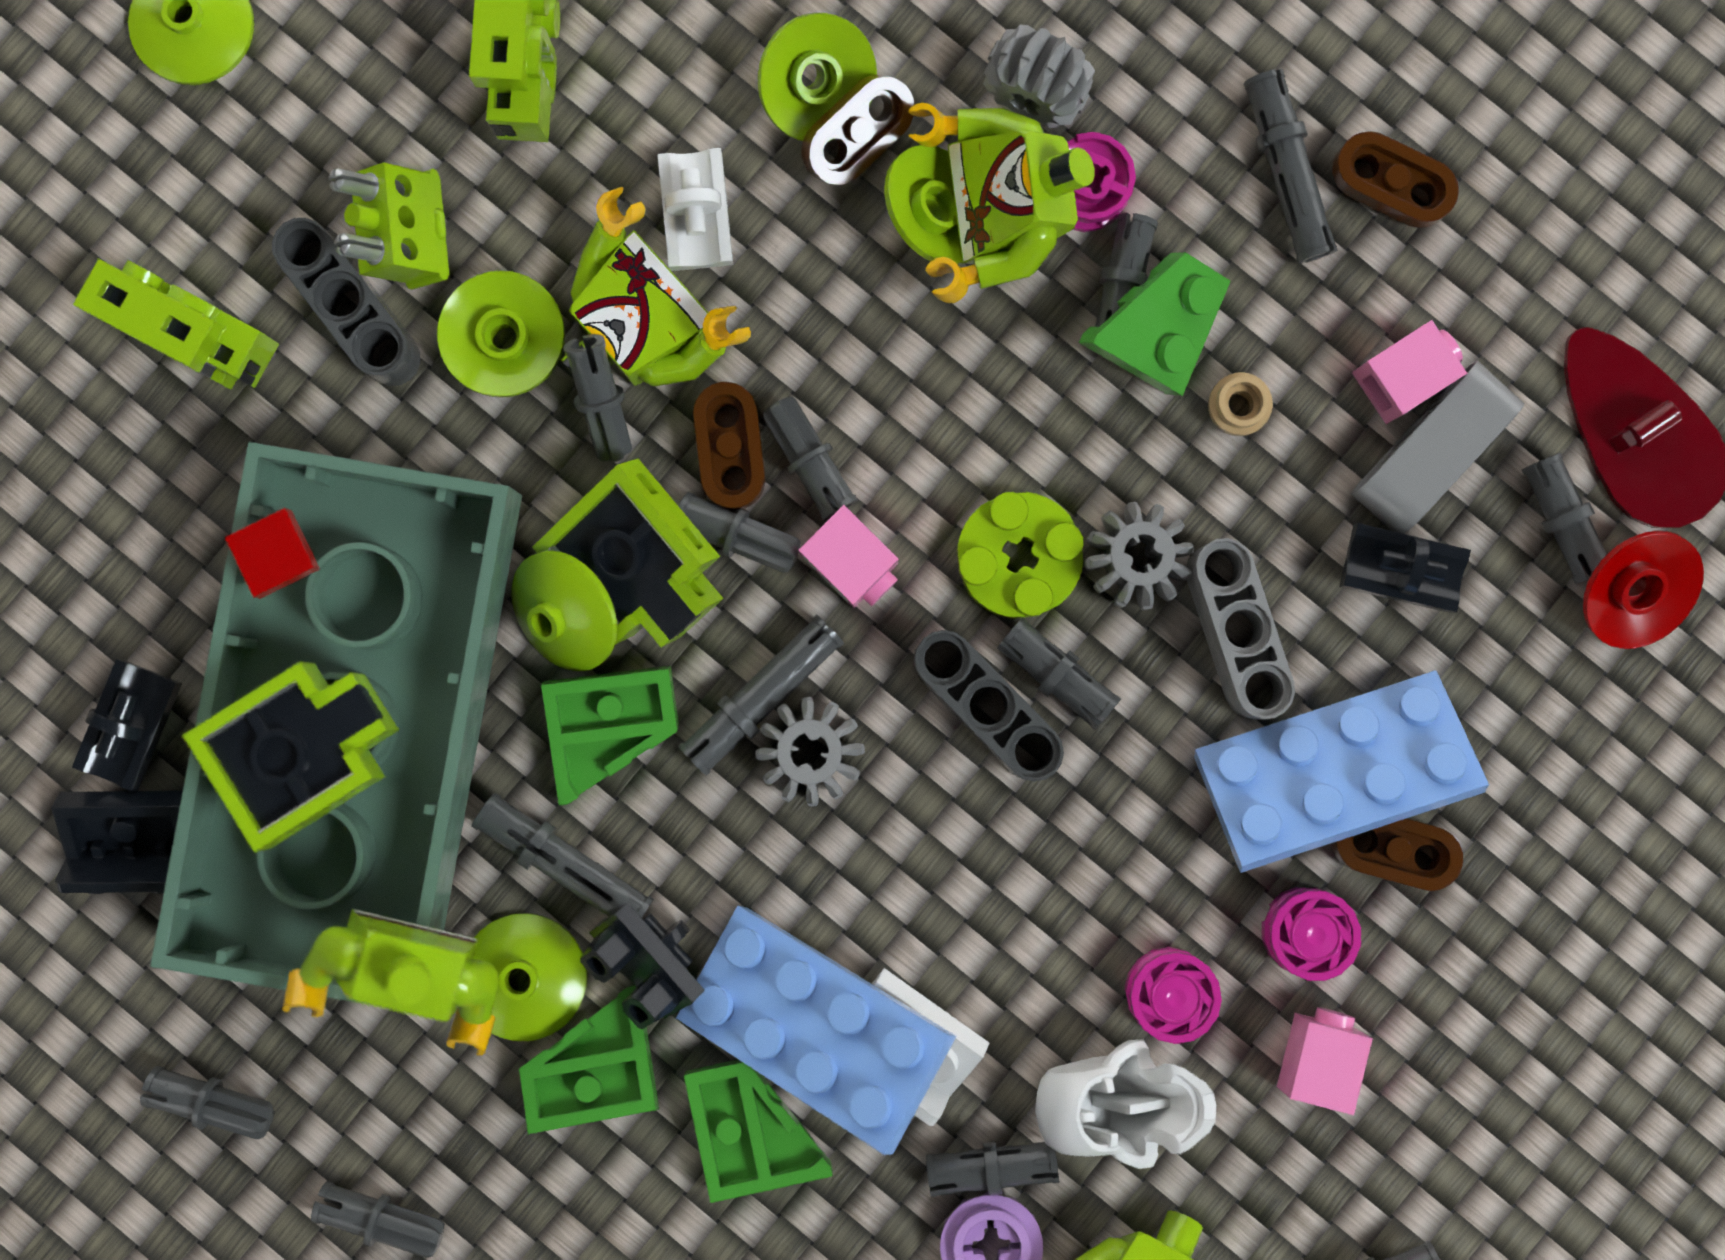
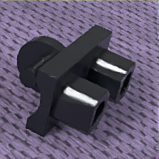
[1339,523,1471,613]
[72,659,182,791]
[580,902,705,1029]

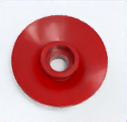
[1583,531,1704,649]

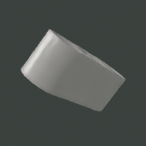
[1351,360,1525,534]
[1187,538,1295,719]

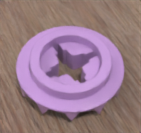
[940,1191,1043,1260]

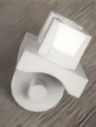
[658,148,733,271]

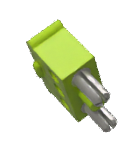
[328,162,449,290]

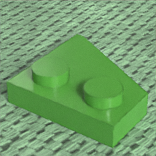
[1079,252,1231,396]
[541,665,679,805]
[519,986,659,1134]
[684,1059,833,1203]

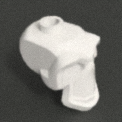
[1036,1039,1216,1169]

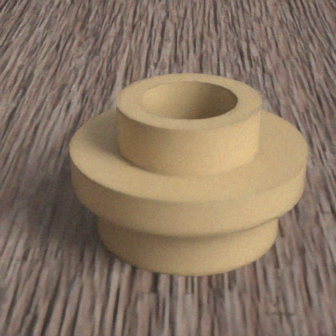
[1208,372,1273,436]

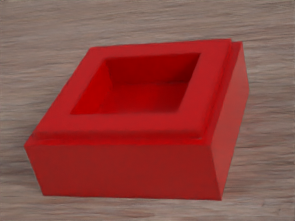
[224,508,320,599]

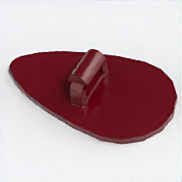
[1564,327,1725,528]

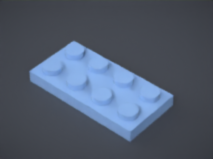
[1194,670,1489,873]
[676,905,957,1155]

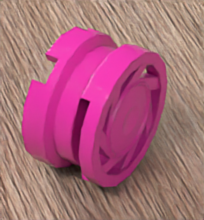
[1067,132,1136,232]
[1261,887,1361,981]
[1124,947,1222,1044]

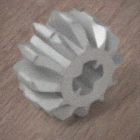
[983,25,1095,128]
[1084,502,1194,611]
[755,697,865,807]

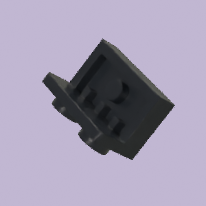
[51,790,183,894]

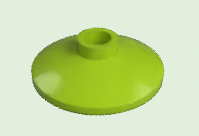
[128,0,254,85]
[758,12,877,142]
[884,145,966,265]
[437,271,565,398]
[511,550,618,671]
[473,913,587,1042]

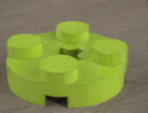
[956,492,1084,619]

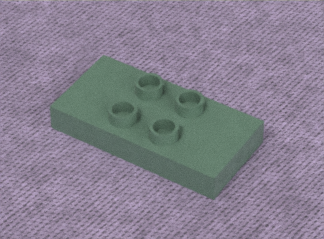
[150,442,522,1004]

